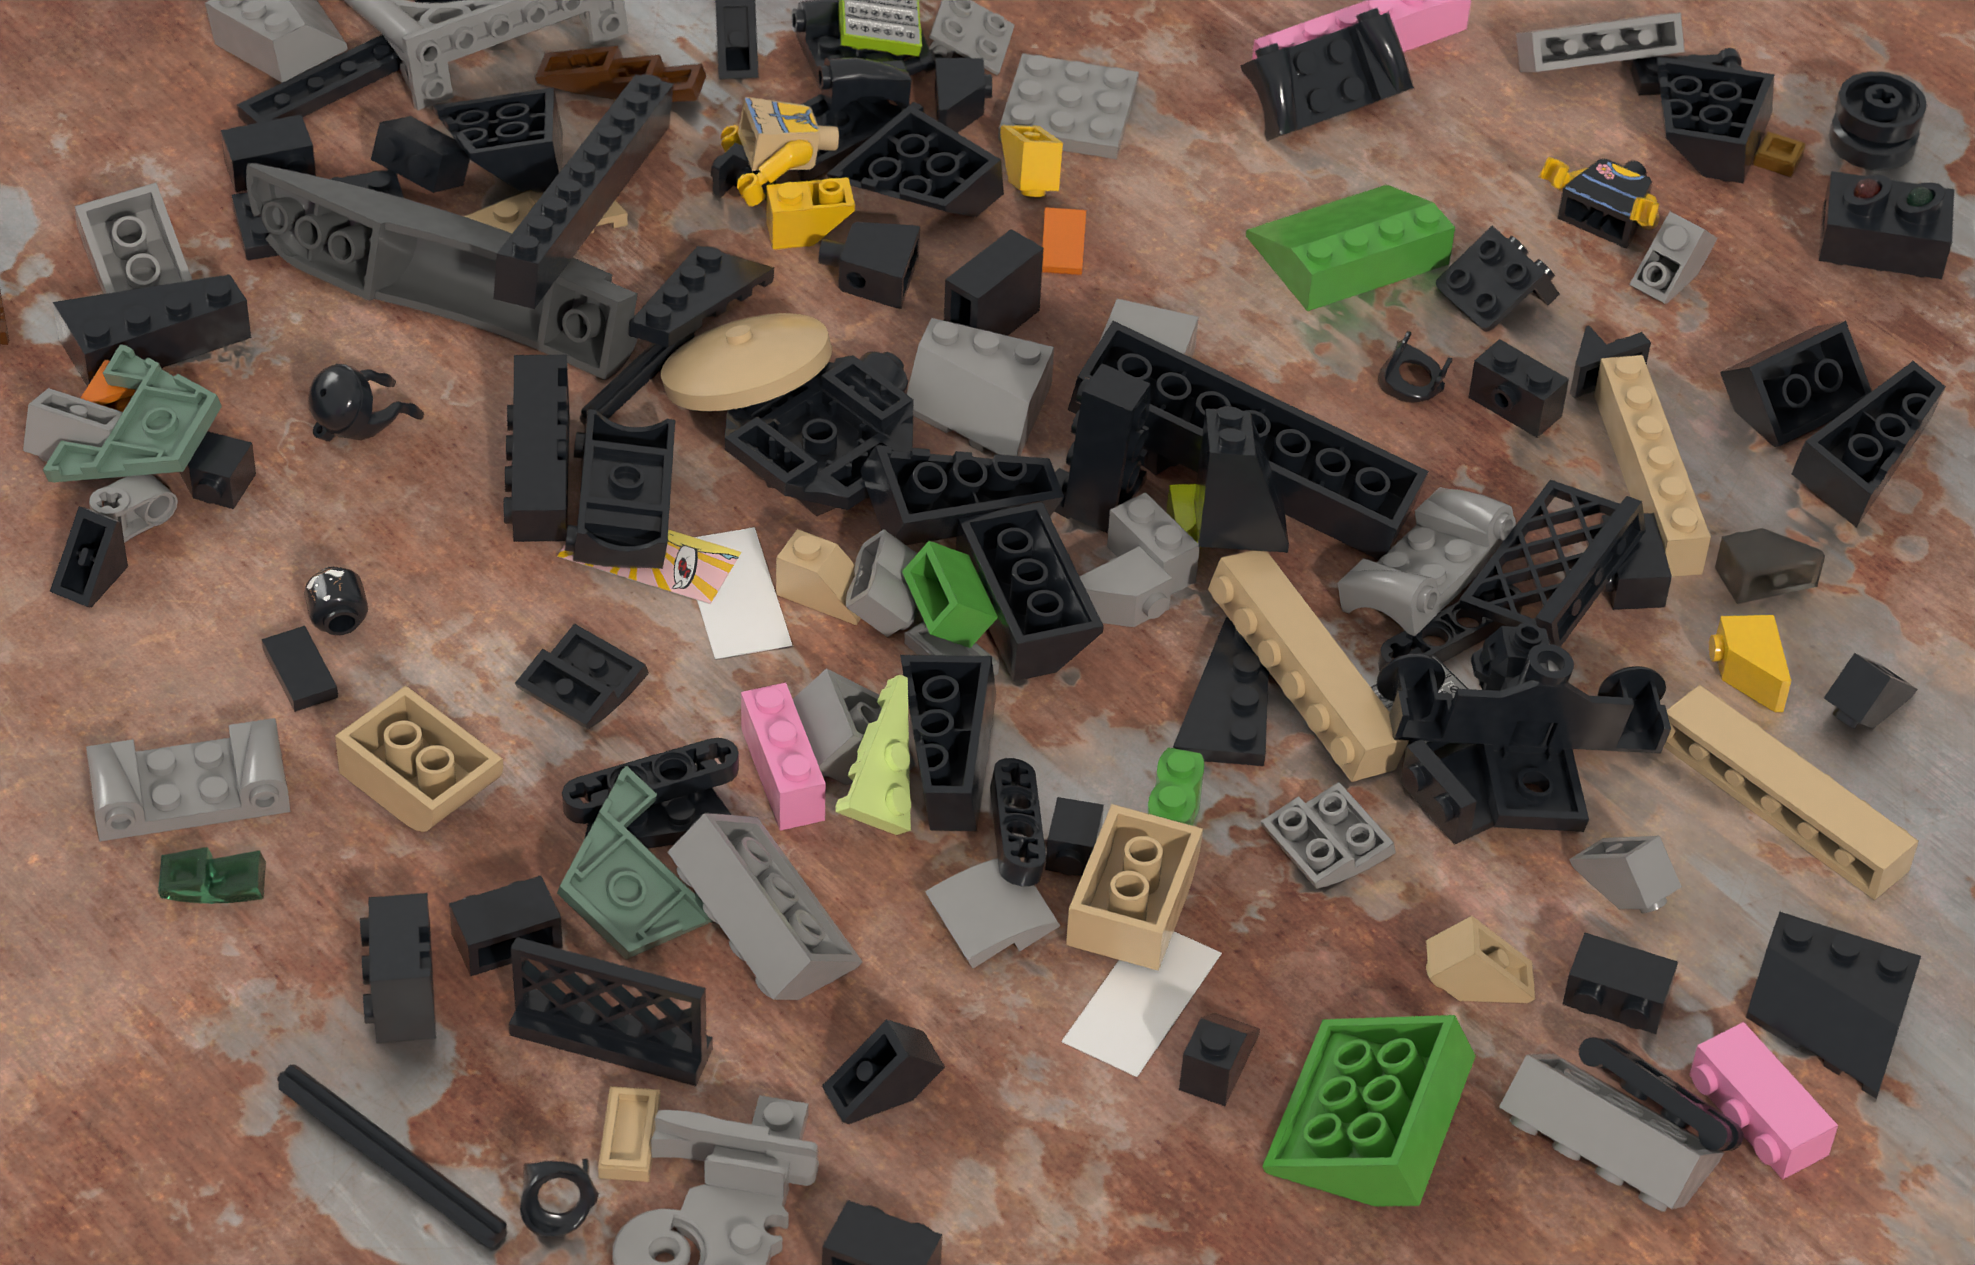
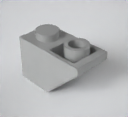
[1629,212,1718,304]

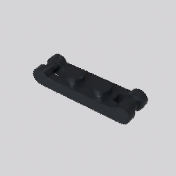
[1579,1037,1743,1151]

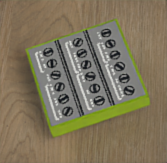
[838,0,922,56]

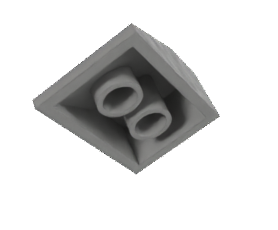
[75,183,192,294]

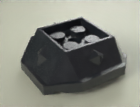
[725,355,914,516]

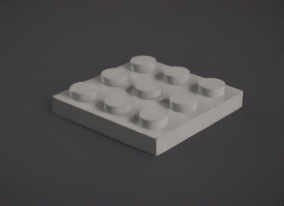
[998,53,1139,159]

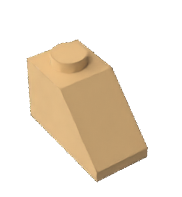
[776,529,861,625]
[1426,916,1535,1003]

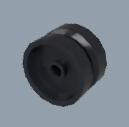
[1829,71,1927,171]

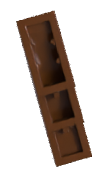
[535,45,707,102]

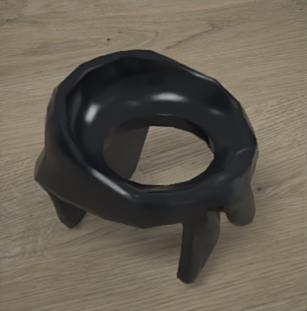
[1378,331,1453,403]
[520,1158,599,1237]

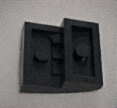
[515,623,649,729]

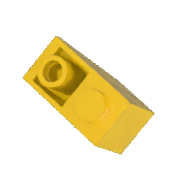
[766,177,855,250]

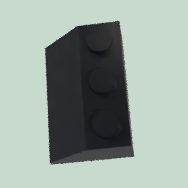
[1720,321,1872,447]

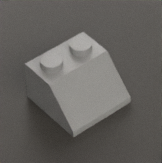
[793,668,915,785]

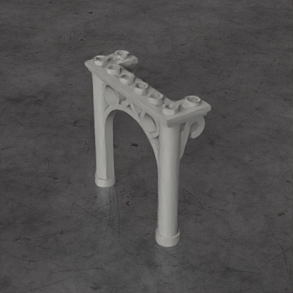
[343,0,628,110]

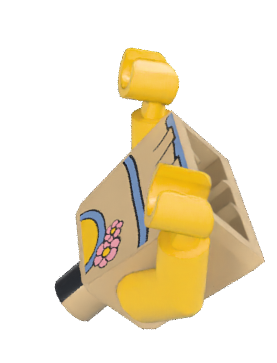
[721,97,839,206]

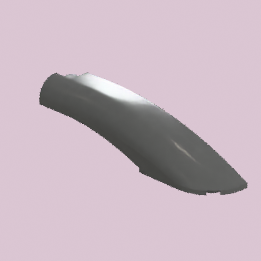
[246,163,638,380]

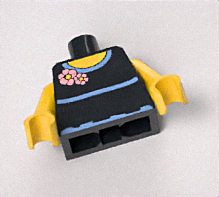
[1538,157,1659,249]

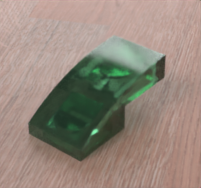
[158,847,266,904]

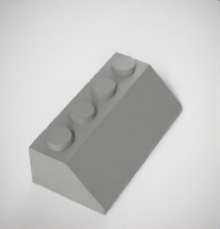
[668,813,863,1000]
[1499,1054,1725,1212]

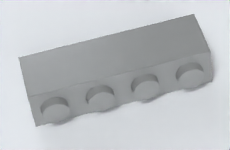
[1516,13,1685,72]

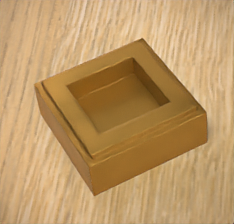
[1753,132,1806,177]

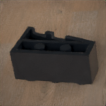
[360,893,436,1043]

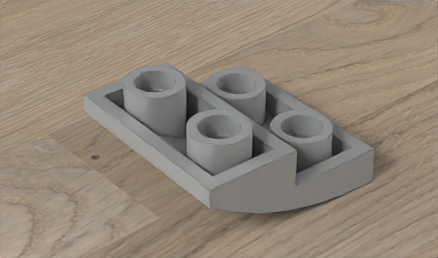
[1261,782,1396,888]
[925,858,1060,969]

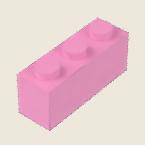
[741,683,826,831]
[1689,1022,1838,1180]

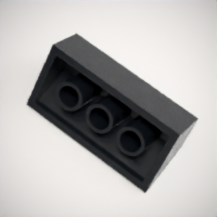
[955,502,1104,682]

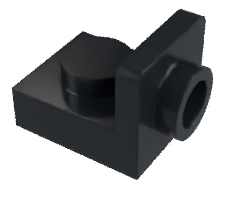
[710,143,776,201]

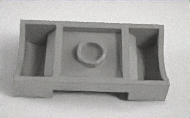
[1338,487,1516,636]
[86,718,290,842]

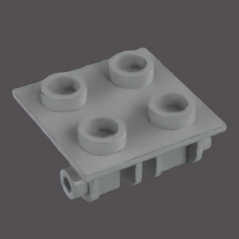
[929,0,1015,76]

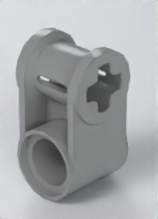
[89,474,178,543]

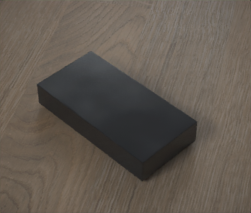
[262,626,338,712]

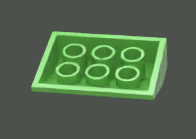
[1246,185,1455,311]
[1262,1015,1476,1206]

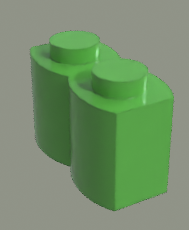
[1147,748,1204,826]

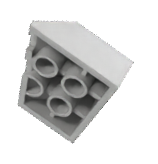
[205,0,348,83]
[907,318,1054,456]

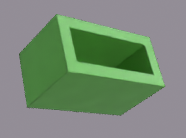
[902,541,998,648]

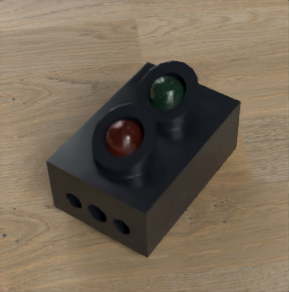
[1818,171,1954,279]

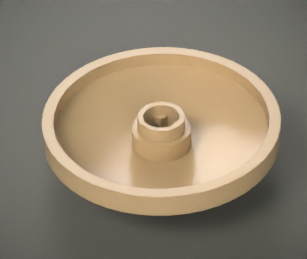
[661,313,832,411]

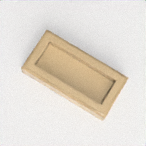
[598,1086,660,1182]

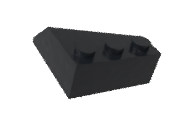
[1657,56,1774,183]
[433,87,563,193]
[827,105,1004,217]
[1746,911,1921,1099]

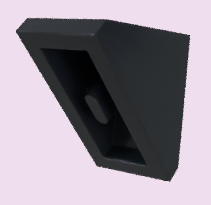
[49,506,128,607]

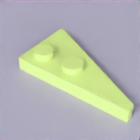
[836,675,911,835]

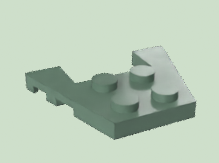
[43,345,222,483]
[557,766,713,959]

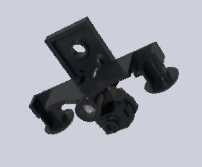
[1377,623,1671,832]

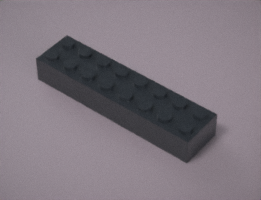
[1068,321,1429,560]

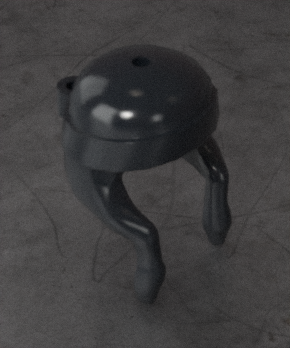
[308,364,424,442]

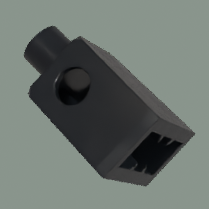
[818,222,920,309]

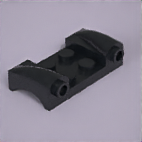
[791,0,912,112]
[1240,8,1414,141]
[565,409,675,569]

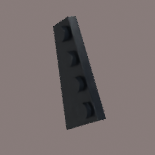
[629,246,775,347]
[1173,617,1269,766]

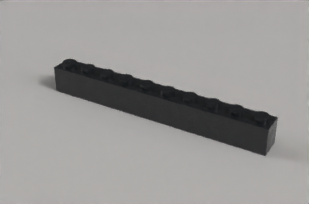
[493,75,674,309]

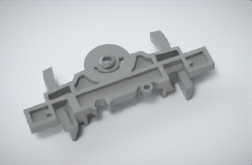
[612,1095,819,1265]

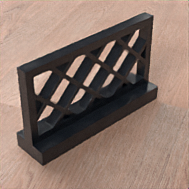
[1459,479,1646,647]
[509,937,713,1086]

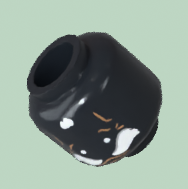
[304,567,368,635]

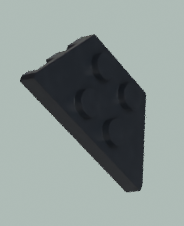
[797,93,923,182]

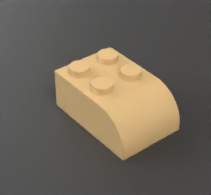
[335,685,503,832]
[1066,804,1203,971]

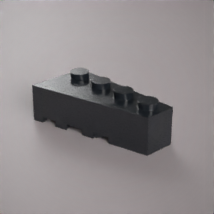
[860,445,1064,545]

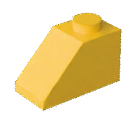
[1000,125,1063,197]
[1709,615,1791,712]

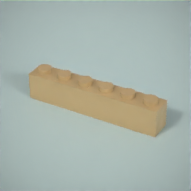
[1594,355,1711,577]
[1208,550,1409,782]
[1664,685,1919,900]

